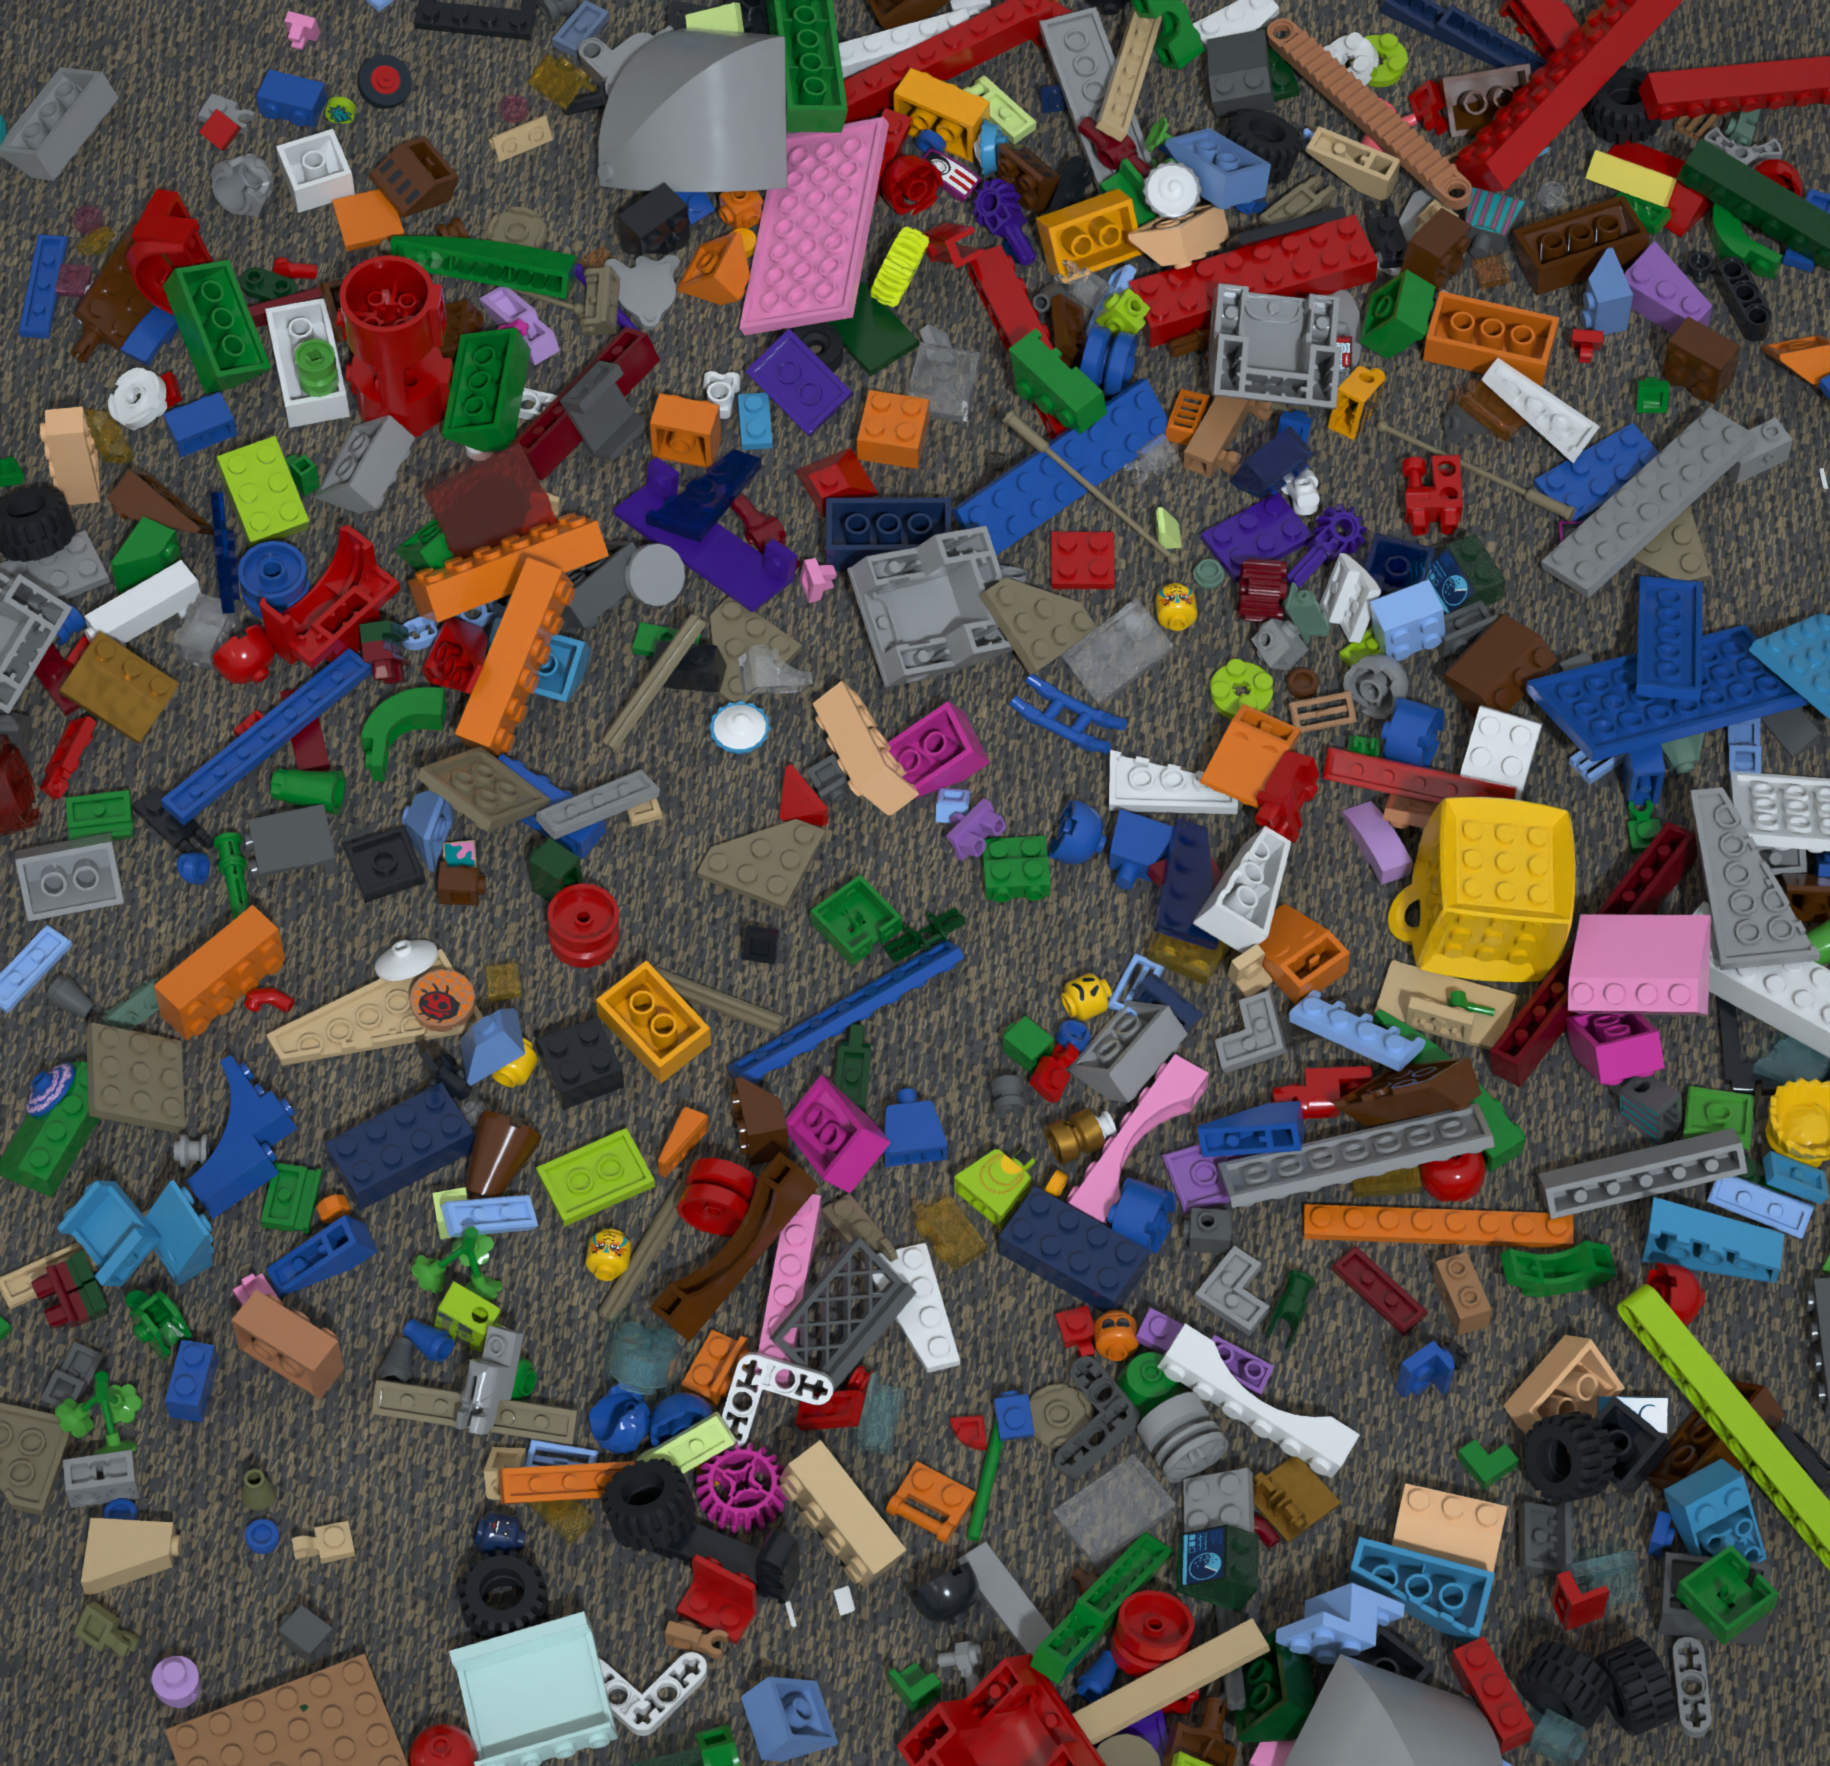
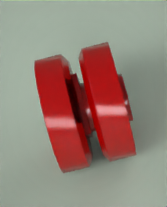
[547,883,620,968]
[676,1158,757,1237]
[1110,1590,1194,1678]

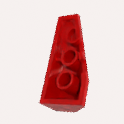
[1607,141,1715,238]
[421,617,489,694]

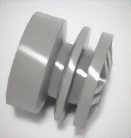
[1137,1392,1228,1483]

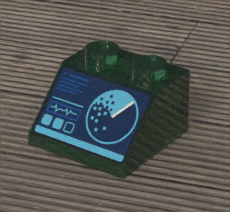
[1426,533,1506,615]
[1176,1524,1259,1613]

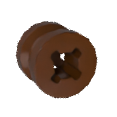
[435,217,469,238]

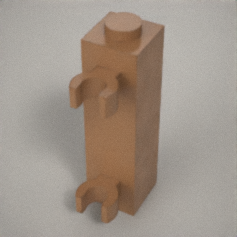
[1183,396,1273,479]

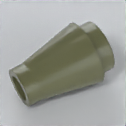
[241,1469,276,1511]

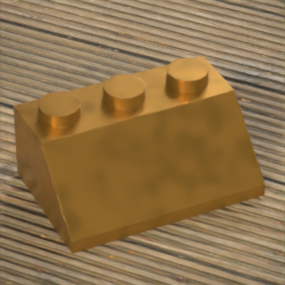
[58,631,180,744]

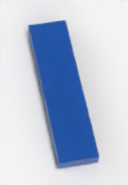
[19,234,69,339]

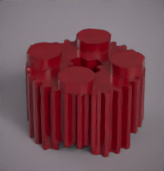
[1237,558,1287,623]

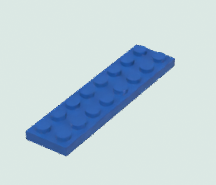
[951,378,1169,556]

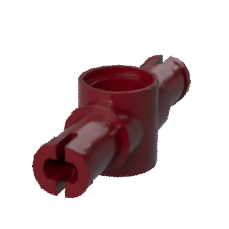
[1078,116,1153,179]
[731,494,800,570]

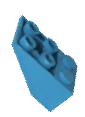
[145,1180,214,1286]
[1664,1458,1767,1563]

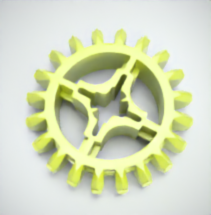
[870,226,929,308]

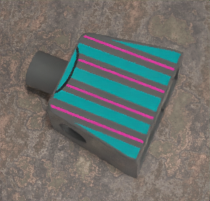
[1465,187,1526,259]
[1610,1075,1682,1146]

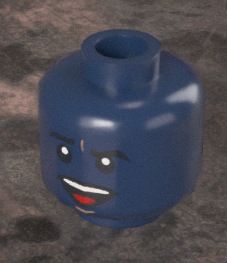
[473,1511,526,1557]

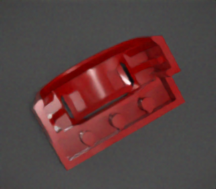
[126,189,213,315]

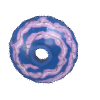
[26,1062,76,1117]

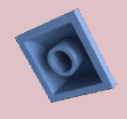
[402,790,454,872]
[460,1008,525,1086]

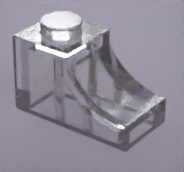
[738,645,813,695]

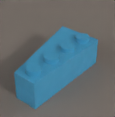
[1642,1197,1785,1283]
[1349,1537,1495,1645]

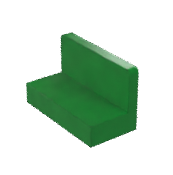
[1099,158,1160,228]

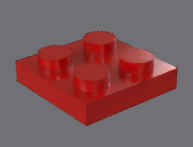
[1051,532,1115,589]

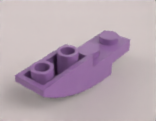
[1136,1307,1274,1397]

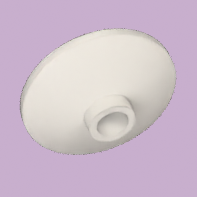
[375,940,438,981]

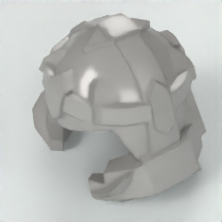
[210,153,274,217]

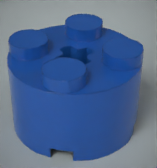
[1381,697,1445,767]
[1107,1177,1177,1255]

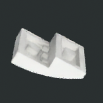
[1319,553,1381,643]

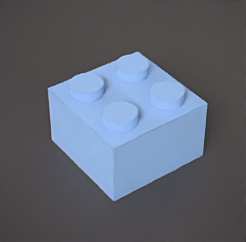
[1370,579,1445,661]

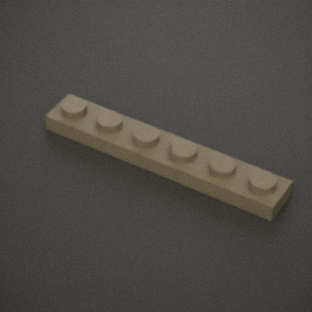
[371,1379,579,1445]

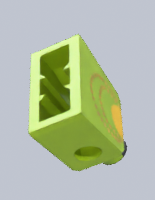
[954,1149,1035,1230]

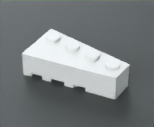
[1193,826,1291,953]

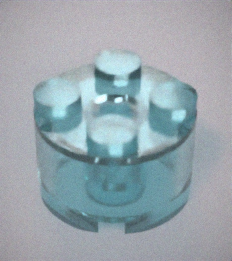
[606,1321,681,1395]

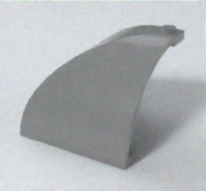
[598,27,787,192]
[1283,1654,1503,1766]

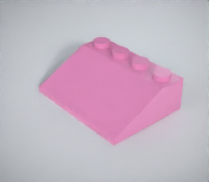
[1568,914,1711,1015]

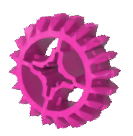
[696,1442,788,1534]

